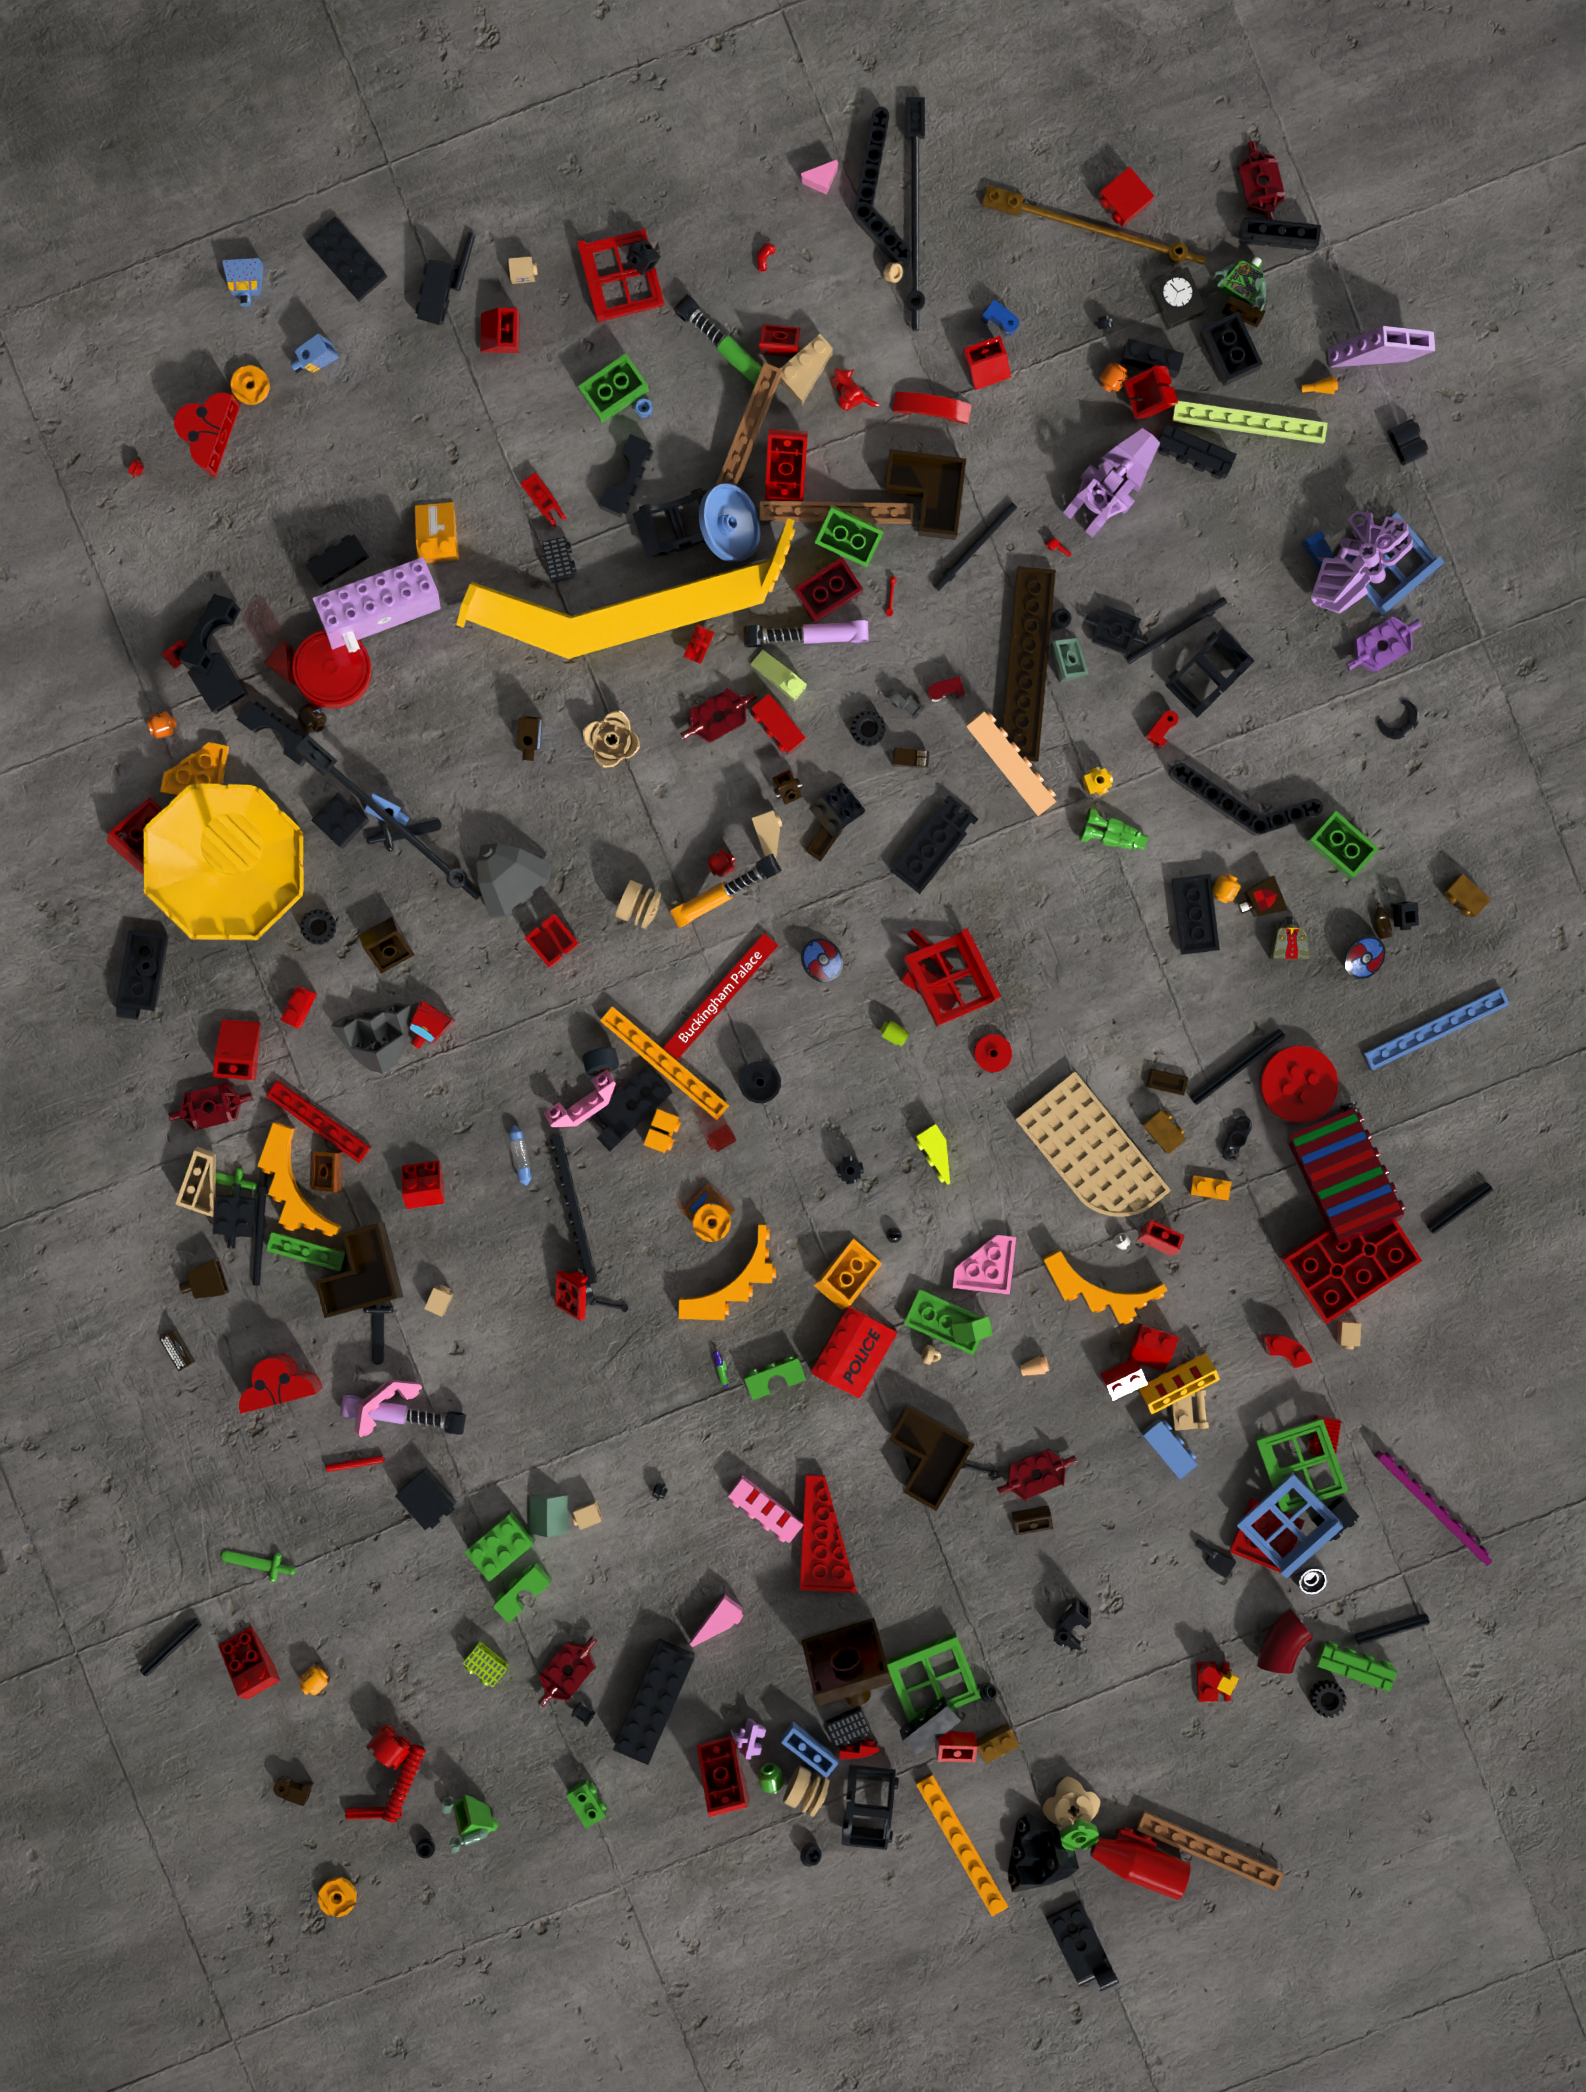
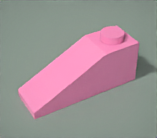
[690,1594,743,1647]

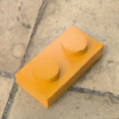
[1190,1175,1231,1201]

